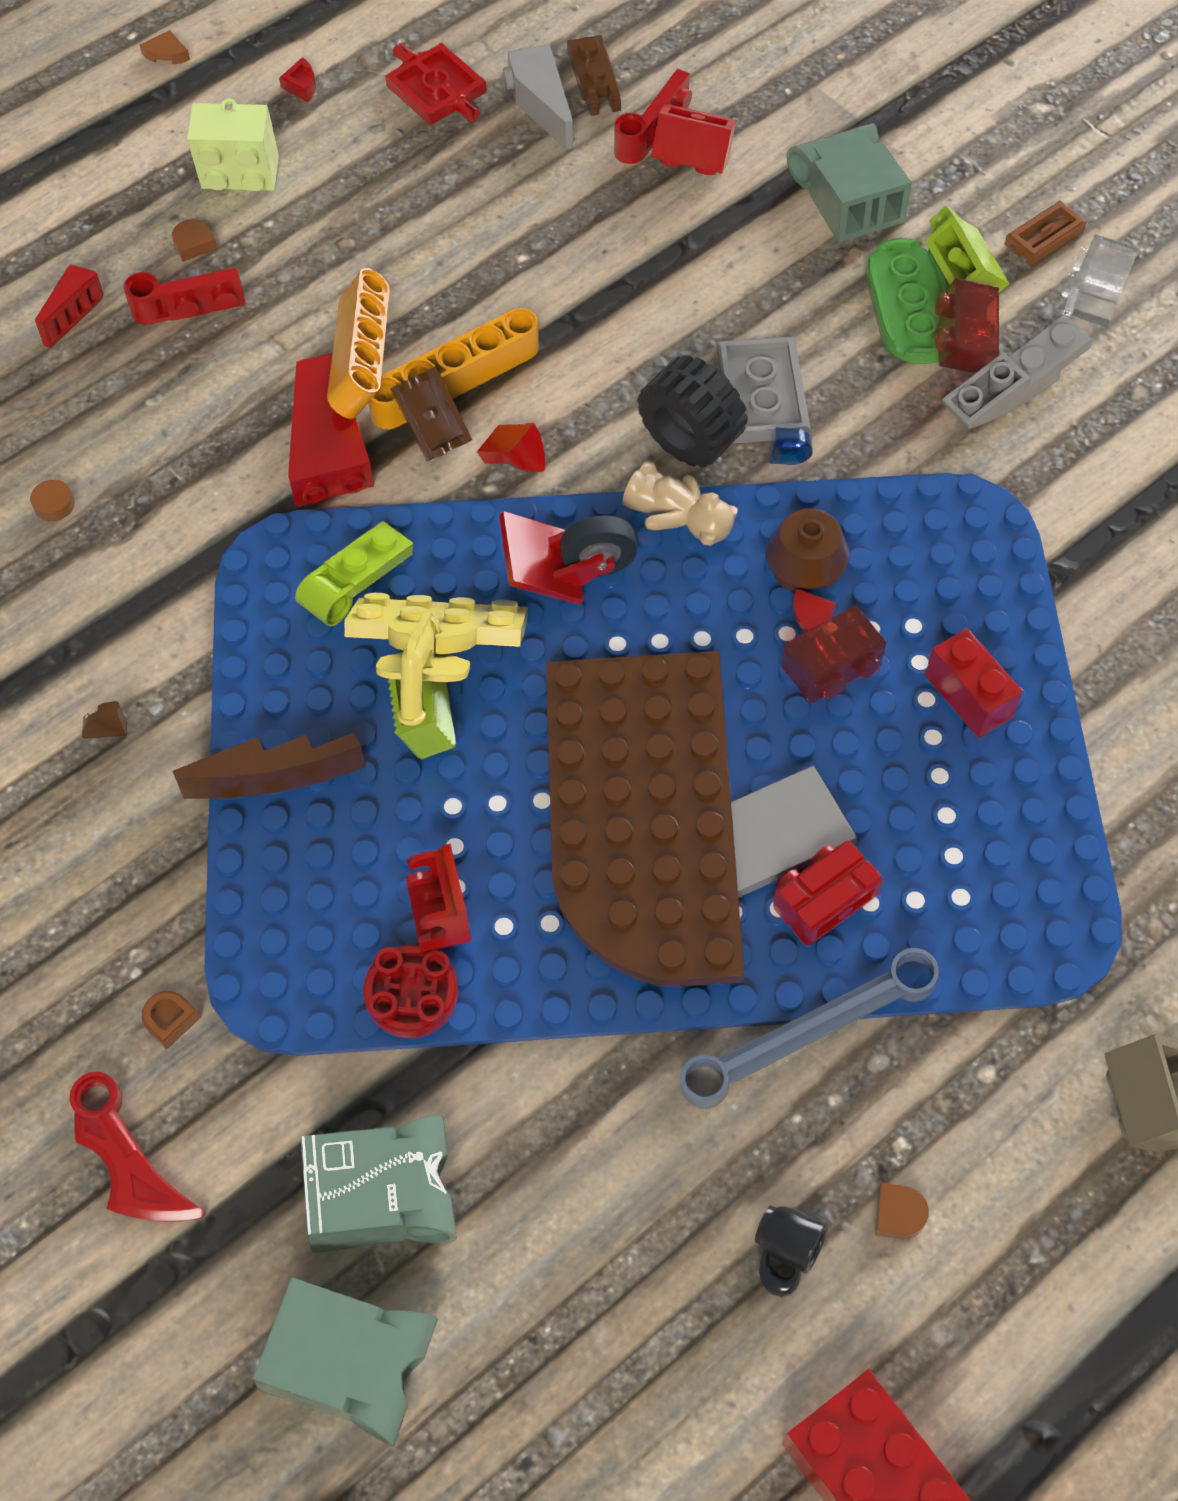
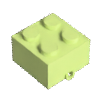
[187,98,279,191]

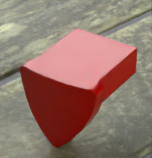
[477,423,545,472]

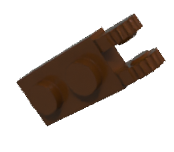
[567,35,622,116]

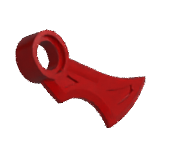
[69,1072,206,1222]

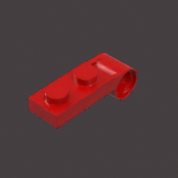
[614,69,692,164]
[123,267,246,325]

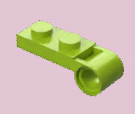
[295,521,413,627]

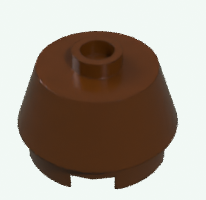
[766,509,850,592]

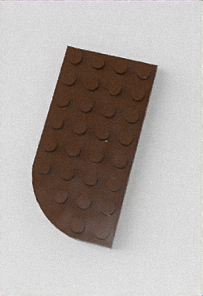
[546,651,744,987]

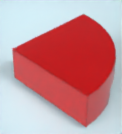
[279,58,316,102]
[792,589,836,644]

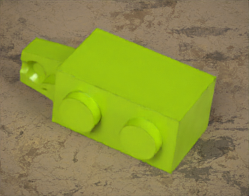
[924,206,1009,309]

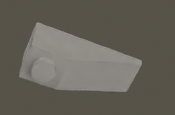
[503,45,573,149]

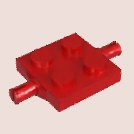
[385,42,487,126]

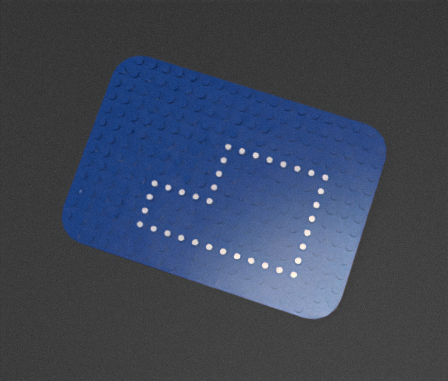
[204,473,1122,1056]

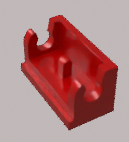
[405,844,471,952]

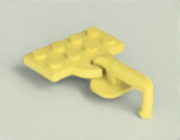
[345,593,528,726]

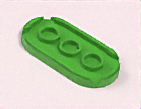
[865,238,960,364]

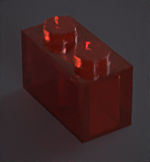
[935,278,999,374]
[781,605,887,704]

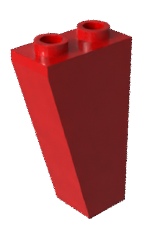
[288,353,374,506]

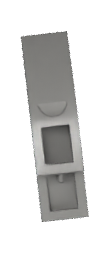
[942,314,1092,429]

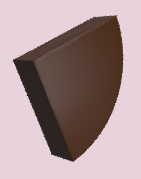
[82,701,127,739]

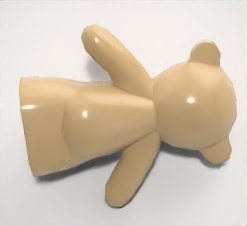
[622,459,738,546]

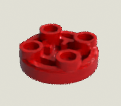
[363,944,459,1038]

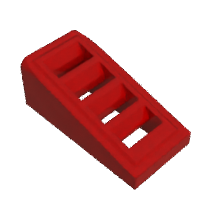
[35,264,104,348]

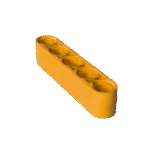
[327,268,390,419]
[369,308,539,429]

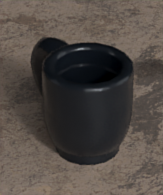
[755,1205,828,1297]

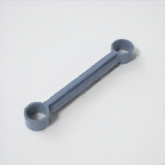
[680,948,939,1109]

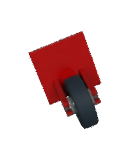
[499,511,637,605]

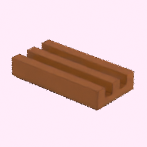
[1004,200,1087,266]

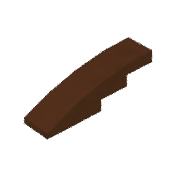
[173,732,365,799]

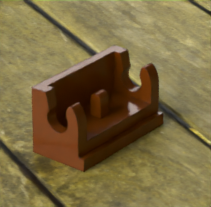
[390,366,472,461]

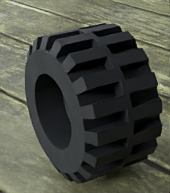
[637,355,748,467]

